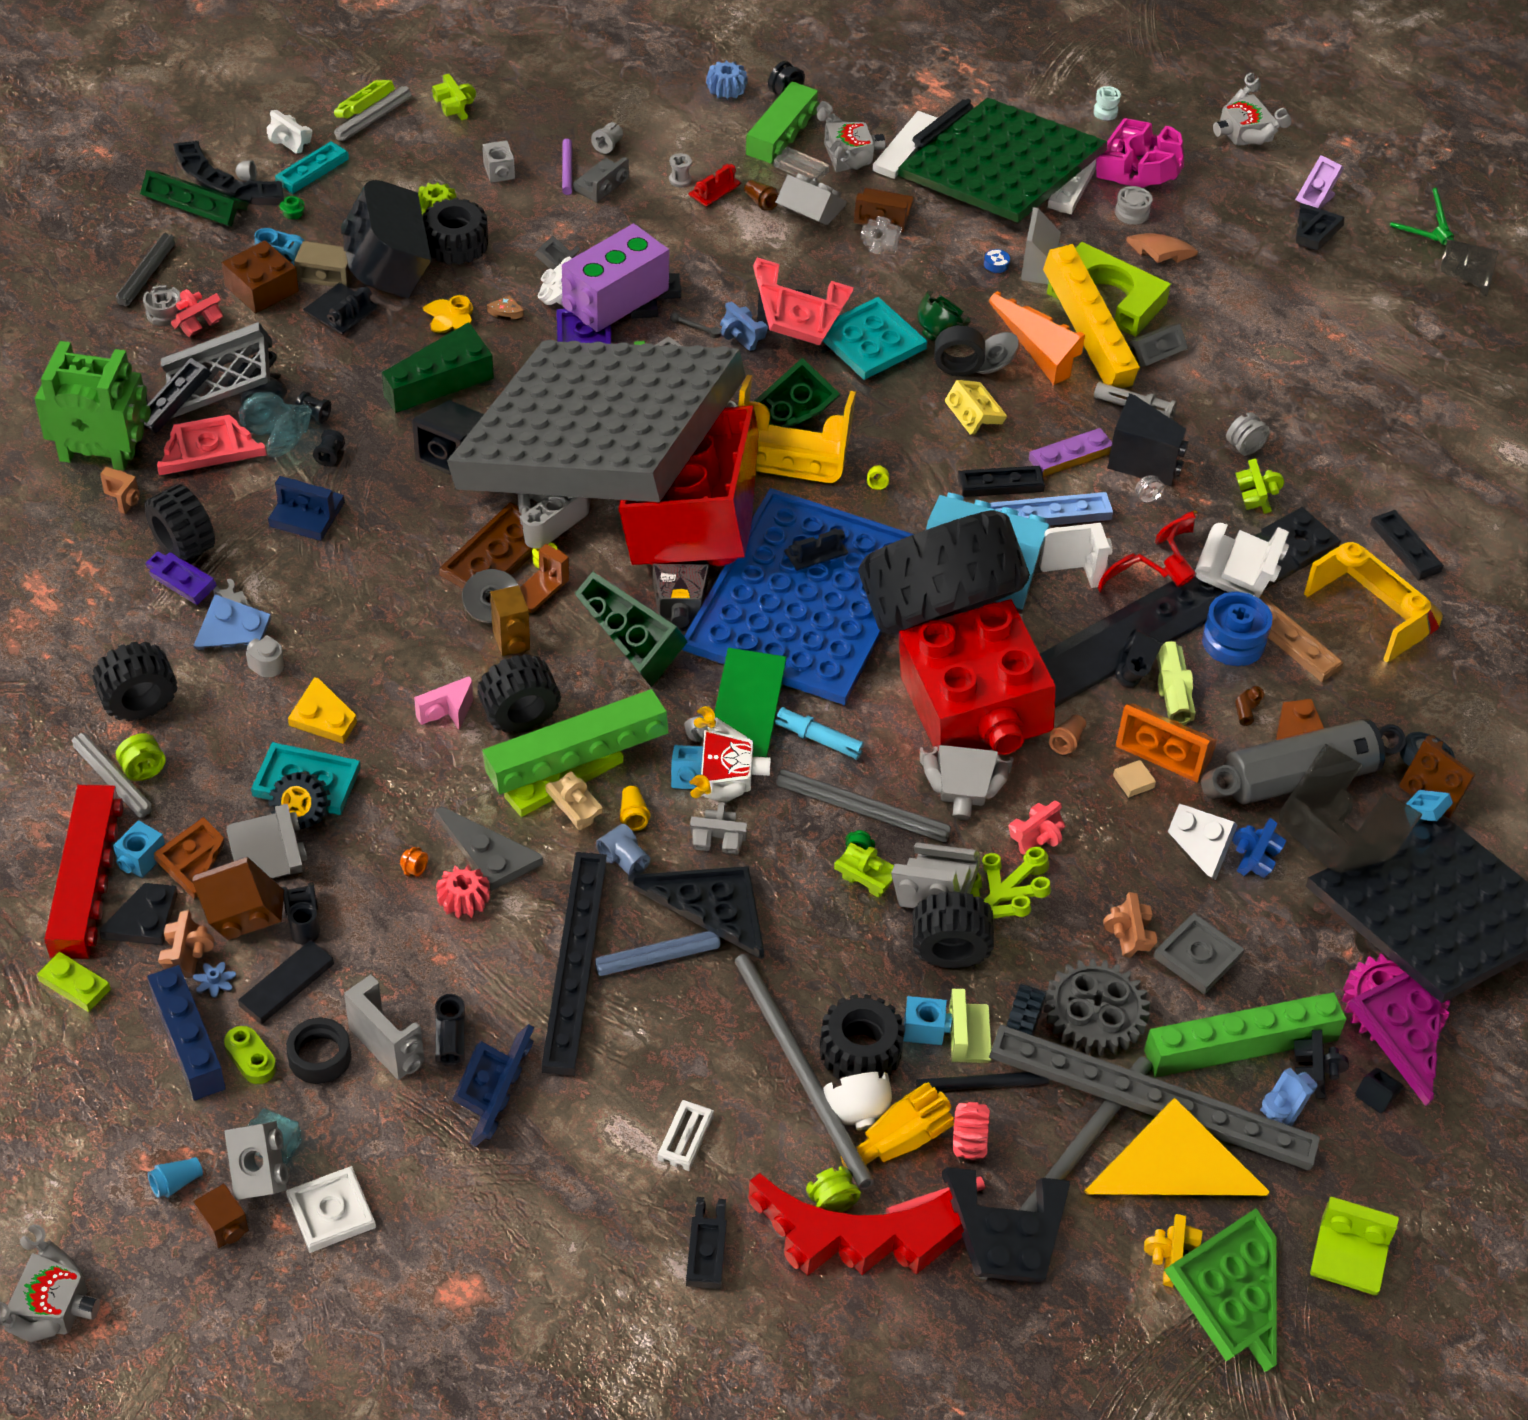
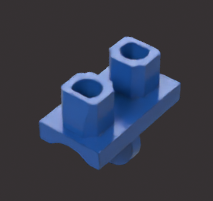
[1232,818,1286,878]

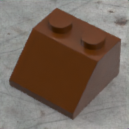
[192,857,284,940]

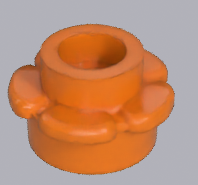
[400,847,428,876]

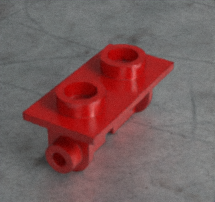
[688,164,741,207]

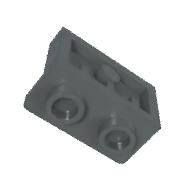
[573,157,629,203]

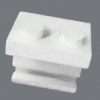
[1195,523,1289,598]

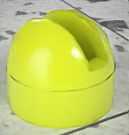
[867,465,889,490]

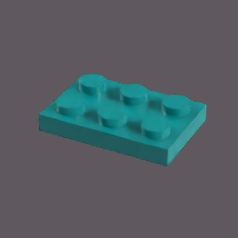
[251,742,361,815]

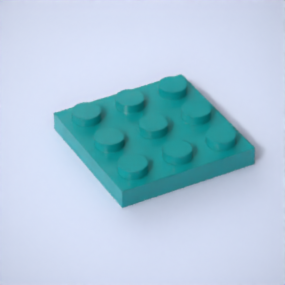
[823,297,927,380]

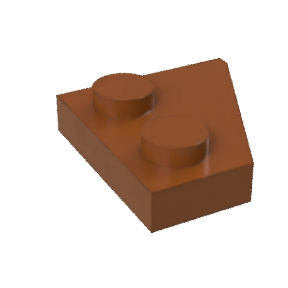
[1276,699,1324,740]
[154,817,224,899]

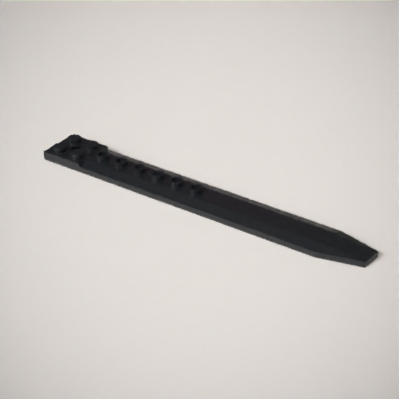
[1040,507,1341,707]

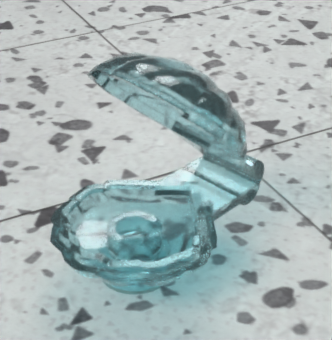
[238,392,312,457]

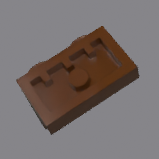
[854,188,914,232]

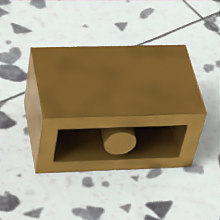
[490,585,530,656]

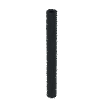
[916,1072,1049,1091]

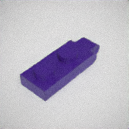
[145,551,217,605]

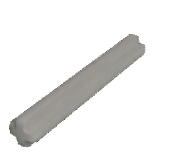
[334,86,412,141]
[72,733,152,818]

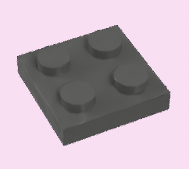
[1153,913,1245,995]

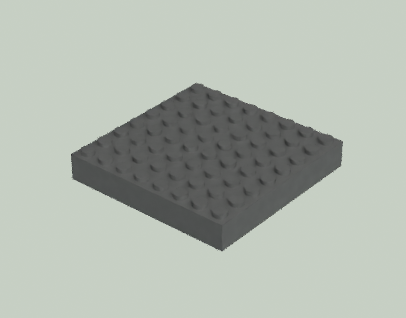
[447,340,746,502]

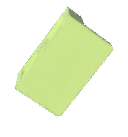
[949,989,991,1063]

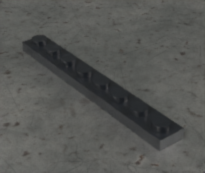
[541,852,607,1076]

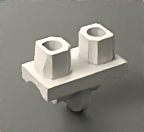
[267,110,312,154]

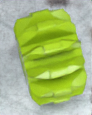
[418,182,457,216]

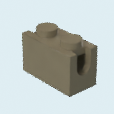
[294,241,353,287]

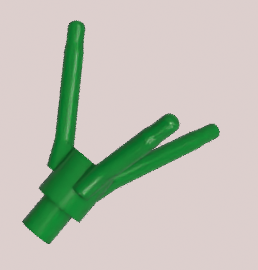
[1390,187,1458,251]

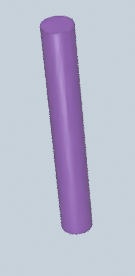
[562,139,572,195]

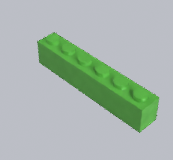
[482,689,669,795]
[1144,992,1346,1078]

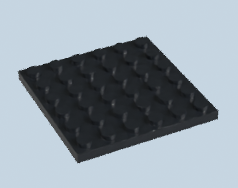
[1306,814,1528,1003]

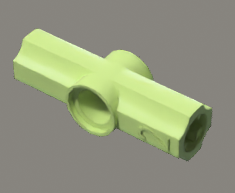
[1156,642,1196,725]

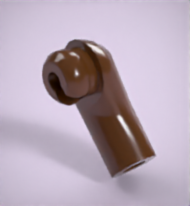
[1235,686,1265,726]

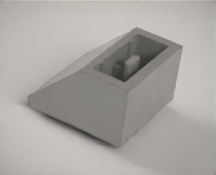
[775,173,847,225]

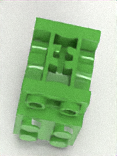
[34,341,151,471]

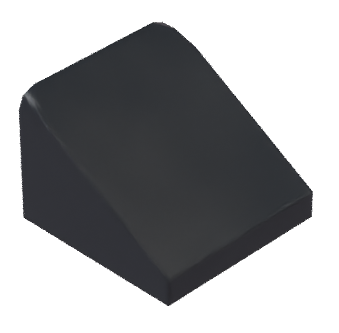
[1355,1068,1404,1113]

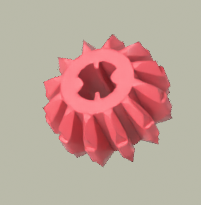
[436,864,490,919]
[953,1102,990,1160]

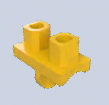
[1144,1214,1202,1287]

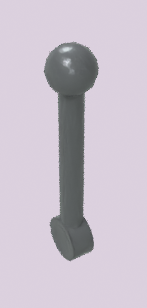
[670,312,721,338]

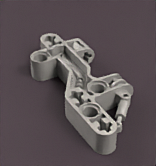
[517,493,591,548]

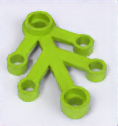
[970,847,1051,919]

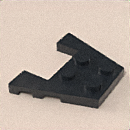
[942,1167,1070,1283]

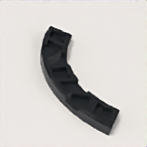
[173,141,284,205]

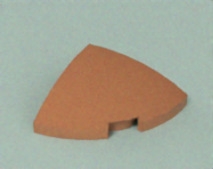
[1127,233,1198,263]

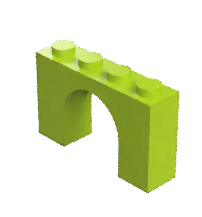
[1047,242,1171,337]

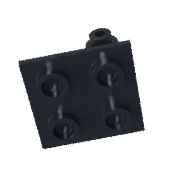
[303,282,379,334]

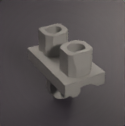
[690,802,747,855]

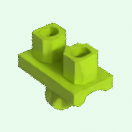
[432,74,476,120]
[1235,458,1284,514]
[834,842,894,897]

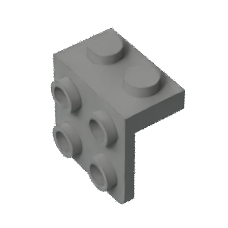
[227,804,307,879]

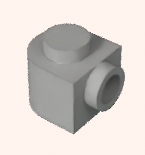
[246,635,284,677]

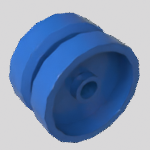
[1202,592,1273,666]

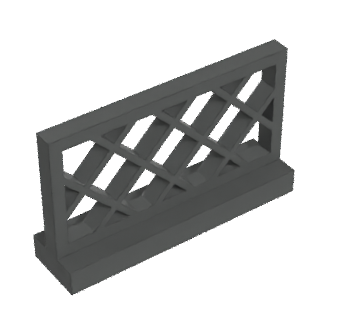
[161,322,272,418]

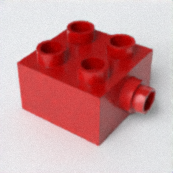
[899,599,1056,755]

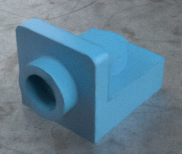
[671,745,703,789]
[1403,790,1453,828]

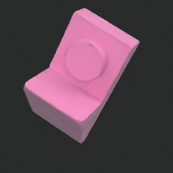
[414,676,473,730]

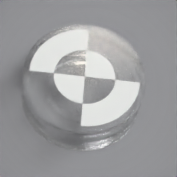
[1135,475,1164,503]

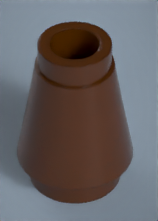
[744,180,779,210]

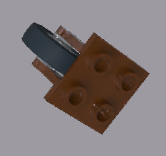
[1399,732,1476,819]

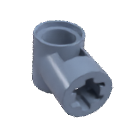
[596,824,650,875]

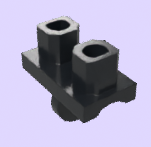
[1294,1030,1349,1098]

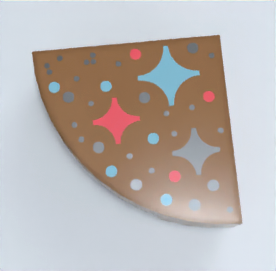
[487,295,524,319]

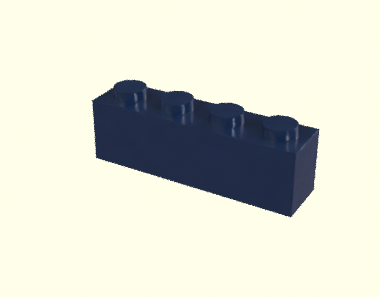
[147,965,226,1101]

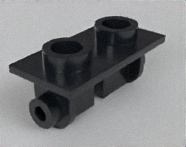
[784,528,848,571]

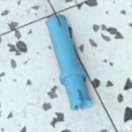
[775,707,865,760]

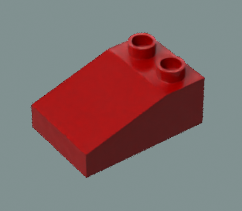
[618,405,759,567]

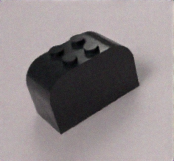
[341,180,431,298]

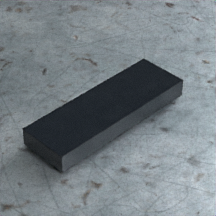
[144,358,212,433]
[957,466,1045,497]
[1370,510,1444,581]
[238,940,334,1025]

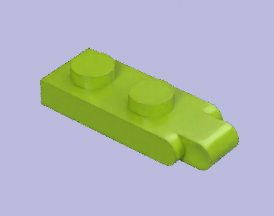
[334,80,395,119]

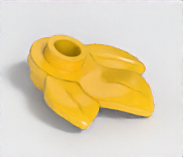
[423,295,473,333]

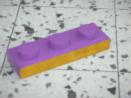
[1029,428,1112,477]

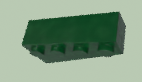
[382,322,494,413]
[574,571,688,687]

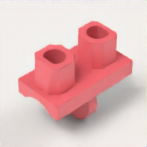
[171,289,223,338]
[1009,800,1065,855]

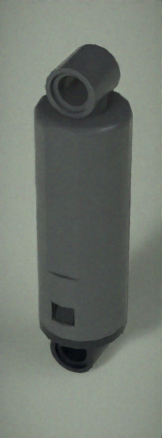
[1201,719,1406,804]

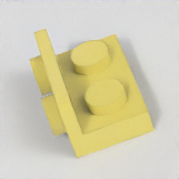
[945,380,1007,435]

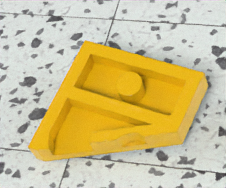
[288,677,357,744]

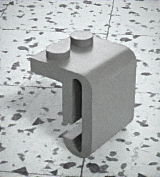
[891,842,980,909]

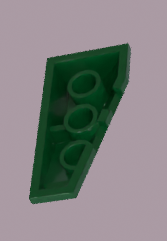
[753,358,840,428]

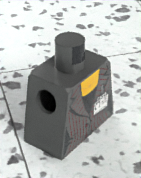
[653,564,708,628]

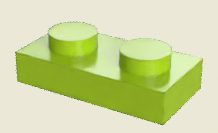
[37,951,111,1012]

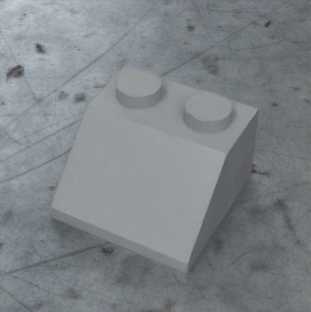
[1021,207,1064,285]

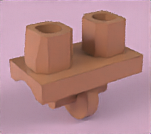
[1103,892,1157,958]
[158,910,215,978]

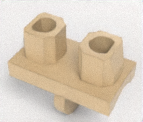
[546,771,603,830]

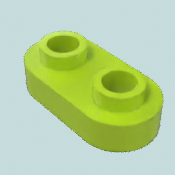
[224,1026,276,1084]

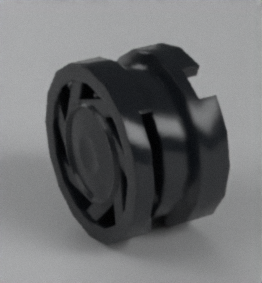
[768,61,805,96]

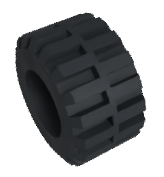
[423,198,488,265]
[145,484,215,562]
[92,642,178,721]
[477,654,561,733]
[913,891,994,968]
[819,994,905,1079]

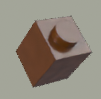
[193,1183,249,1249]

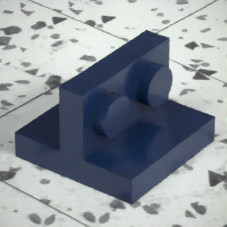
[268,476,345,541]

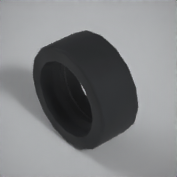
[934,325,985,376]
[286,1017,352,1084]

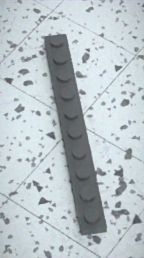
[989,1024,1320,1171]

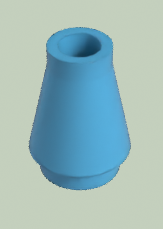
[148,1157,203,1198]

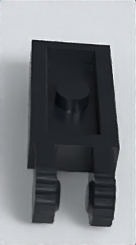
[686,1197,727,1289]

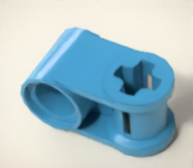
[254,228,305,266]

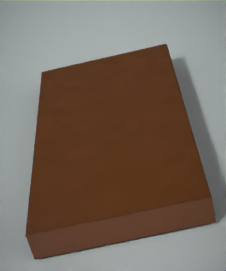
[439,502,533,589]

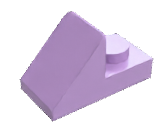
[1295,155,1344,209]

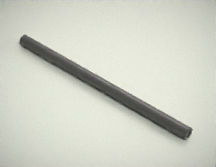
[735,954,874,1190]
[973,1057,1153,1280]

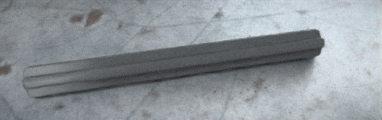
[776,769,951,842]

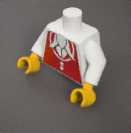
[689,706,771,803]

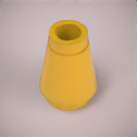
[620,786,650,831]

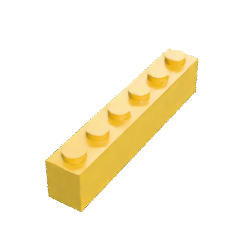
[1043,244,1140,389]

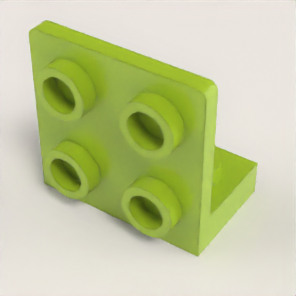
[1310,1197,1399,1295]

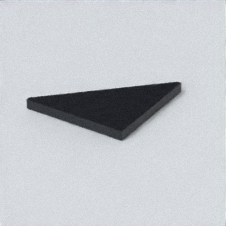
[628,866,764,958]

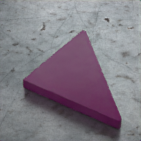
[1348,972,1441,1106]

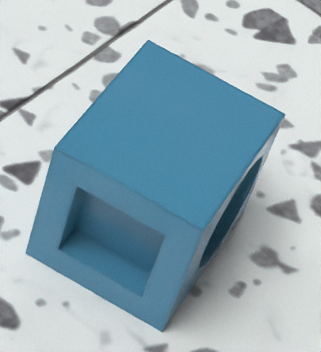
[113,820,165,878]
[903,996,952,1045]

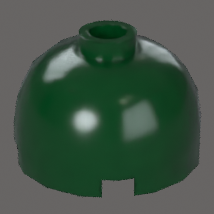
[917,291,971,341]

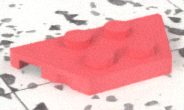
[157,415,266,476]

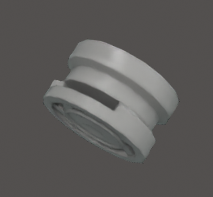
[1115,186,1153,225]
[143,285,183,326]
[1226,412,1270,456]

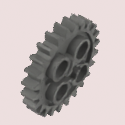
[1043,959,1150,1056]

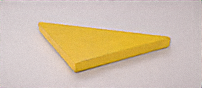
[1084,1098,1270,1196]

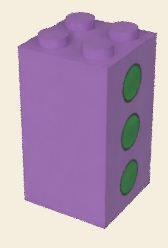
[561,223,669,332]

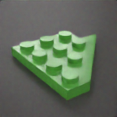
[1164,1208,1277,1372]

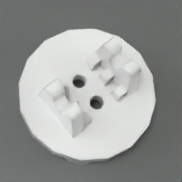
[538,257,572,307]

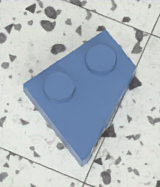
[193,594,271,650]

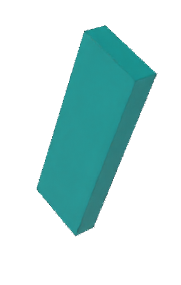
[275,141,349,194]

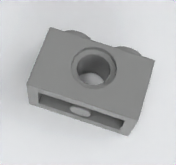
[224,1121,288,1200]

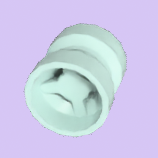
[1094,86,1121,121]

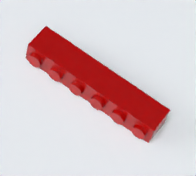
[44,784,123,959]

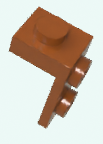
[520,544,569,613]

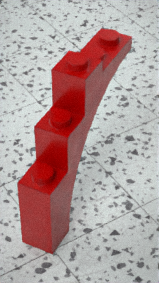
[748,1173,964,1276]

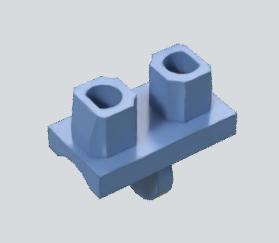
[720,301,768,351]
[1260,1068,1317,1126]

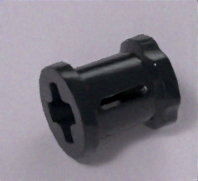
[295,391,332,424]
[313,429,345,466]

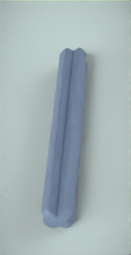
[595,931,720,976]

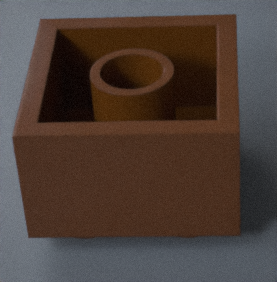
[221,240,299,314]

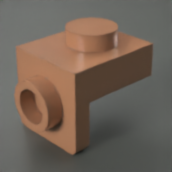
[100,466,140,514]

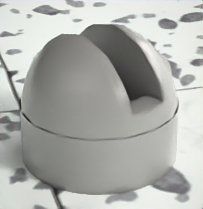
[235,160,257,181]
[684,716,709,742]

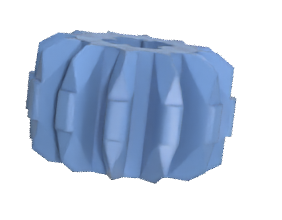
[706,60,748,100]

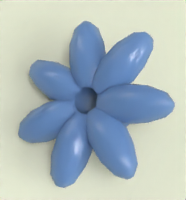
[193,962,236,998]

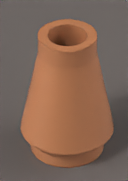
[1049,714,1086,755]

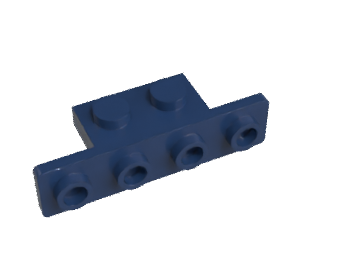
[452,1024,534,1147]

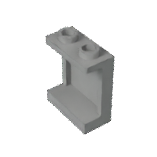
[344,974,424,1080]

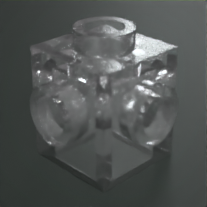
[860,216,902,255]

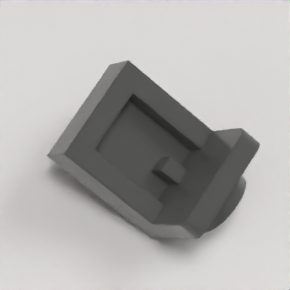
[534,235,580,270]

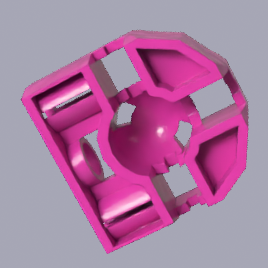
[1096,118,1184,188]

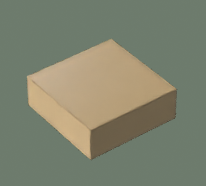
[1113,760,1156,798]

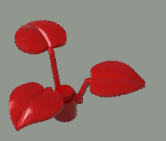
[1098,510,1198,592]

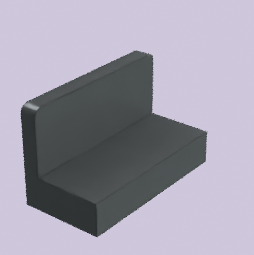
[1126,323,1188,367]

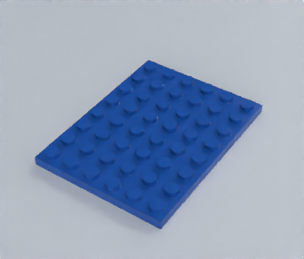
[682,488,914,705]

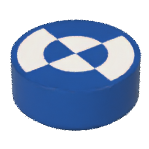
[984,249,1010,273]

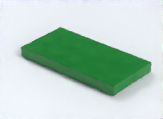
[714,648,786,757]

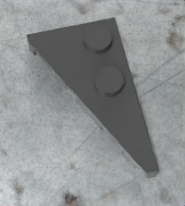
[435,806,543,891]

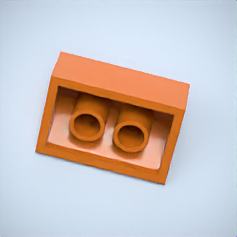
[1115,704,1217,783]

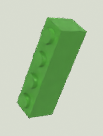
[746,81,820,164]

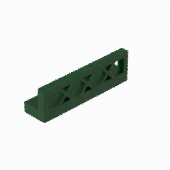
[140,169,249,226]

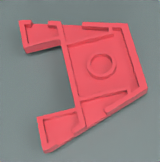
[753,257,854,346]

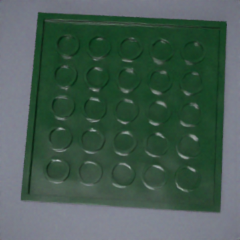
[898,98,1107,223]

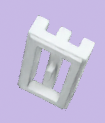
[658,1100,714,1171]

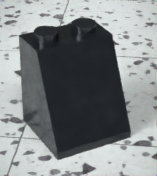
[1107,393,1189,486]
[412,400,484,475]

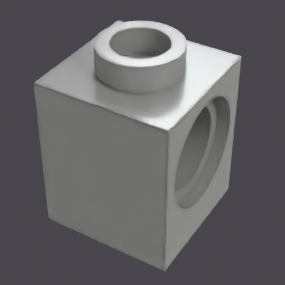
[482,140,515,183]

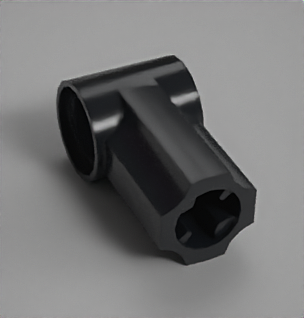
[435,994,465,1066]

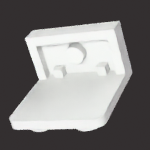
[1039,523,1112,588]

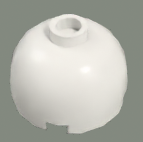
[823,1072,892,1131]

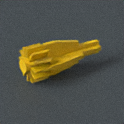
[840,1082,954,1167]

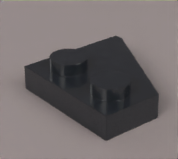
[1296,203,1345,250]
[100,883,178,946]

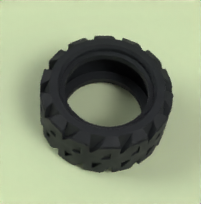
[858,510,1030,635]

